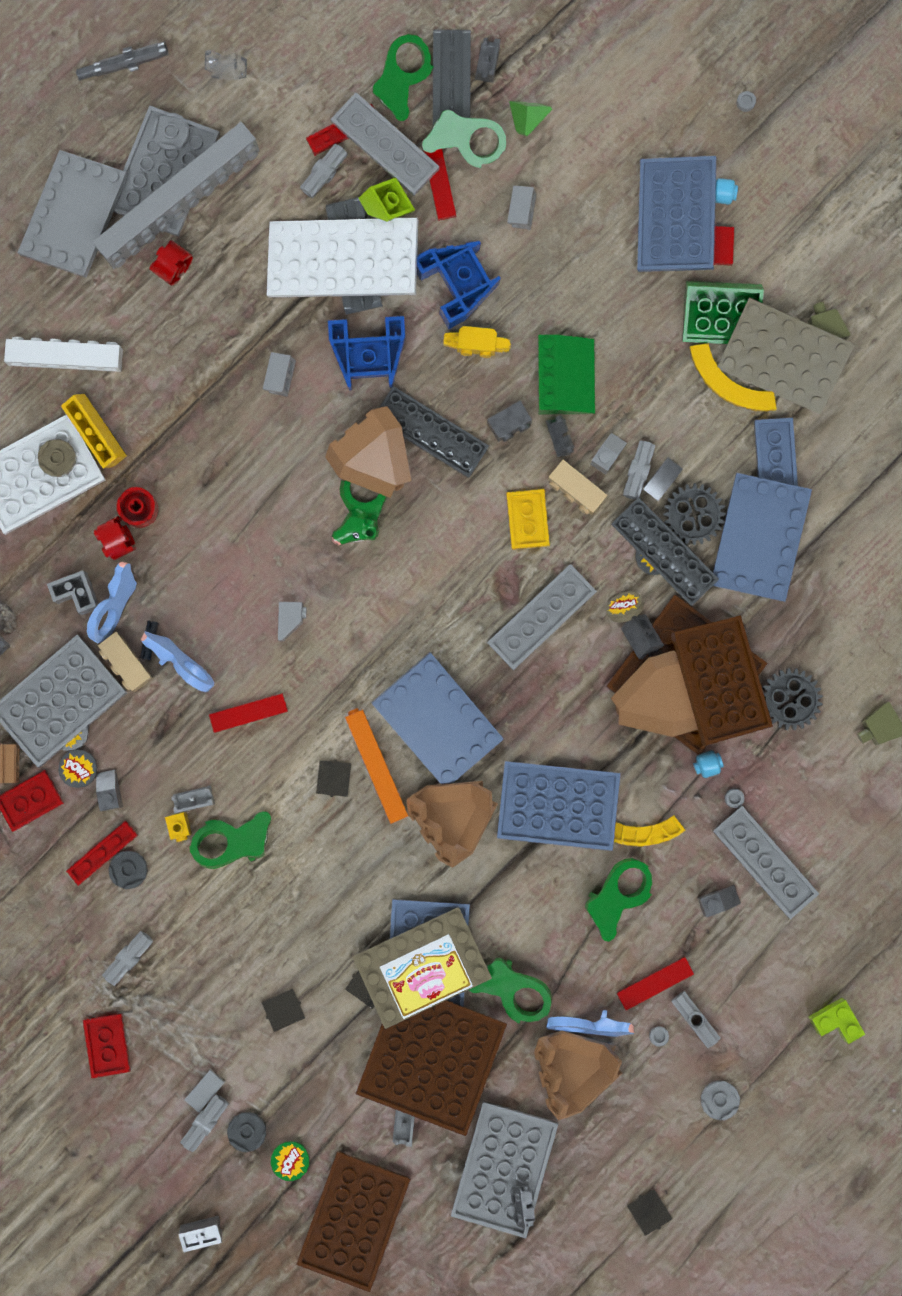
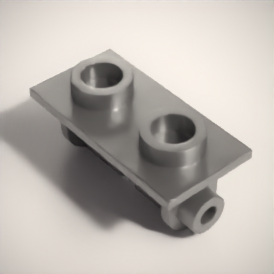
[546,416,575,457]
[511,1185,535,1230]

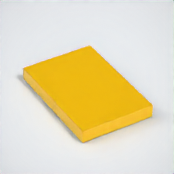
[506,489,550,550]

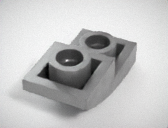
[643,457,683,501]

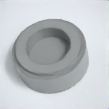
[736,91,756,112]
[724,789,744,808]
[649,1026,669,1047]

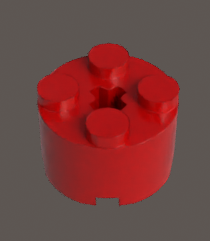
[149,240,193,286]
[117,487,158,528]
[93,516,136,560]

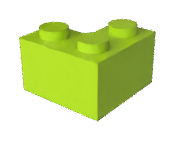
[808,998,866,1044]

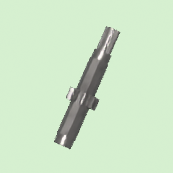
[76,42,169,81]

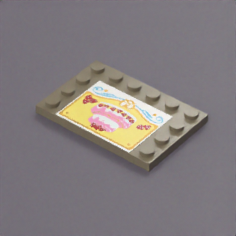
[353,907,492,1029]

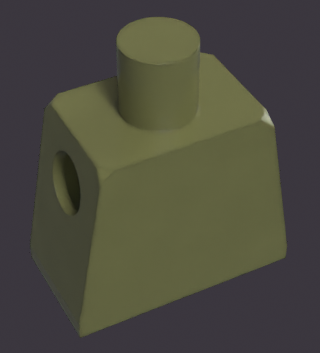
[808,302,851,340]
[857,702,902,745]

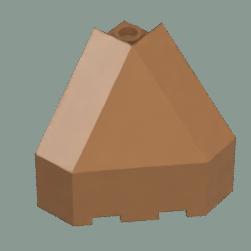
[325,406,411,498]
[611,651,698,737]
[407,781,498,868]
[534,1031,623,1121]

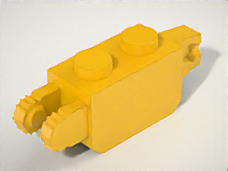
[444,326,511,358]

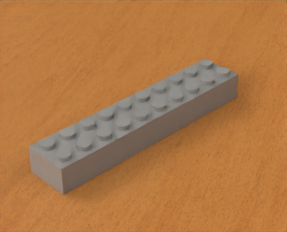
[93,122,260,269]

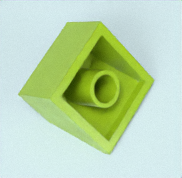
[358,178,415,222]

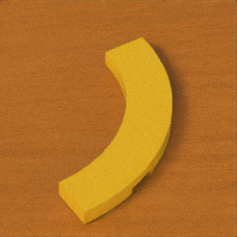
[689,343,777,412]
[614,815,686,846]

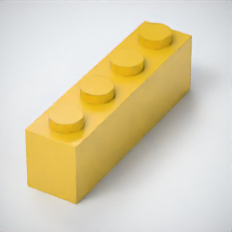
[61,394,127,469]

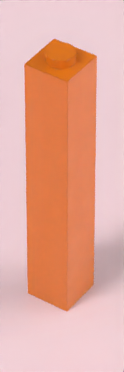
[345,708,409,824]

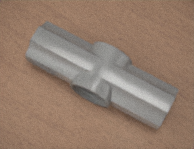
[300,144,348,198]
[623,441,655,500]
[102,931,154,986]
[671,991,721,1048]
[180,1094,229,1152]

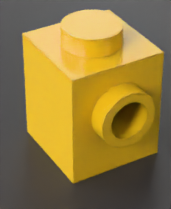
[165,812,192,842]

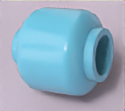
[716,178,738,205]
[693,750,724,778]

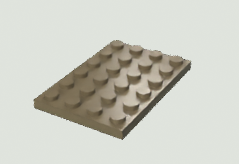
[717,297,855,414]

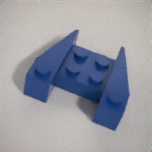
[417,241,501,330]
[328,316,406,391]

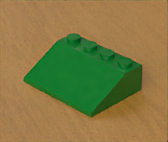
[682,281,764,344]
[538,335,595,415]

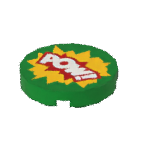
[271,1141,310,1181]

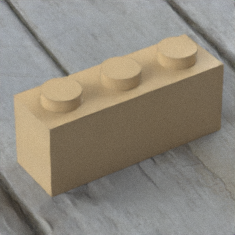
[548,460,608,515]
[98,632,153,692]

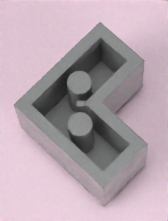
[47,571,99,615]

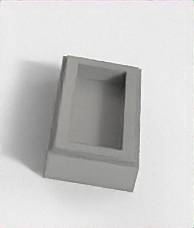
[185,1069,225,1113]

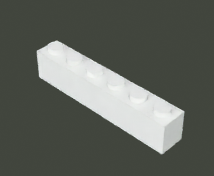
[4,337,123,372]

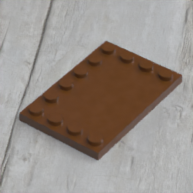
[671,615,773,746]
[296,1151,411,1292]

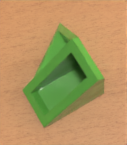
[509,101,552,136]

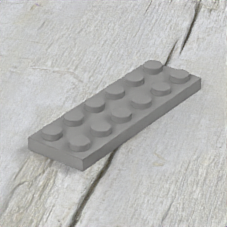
[330,93,440,196]
[487,564,597,671]
[713,806,819,920]

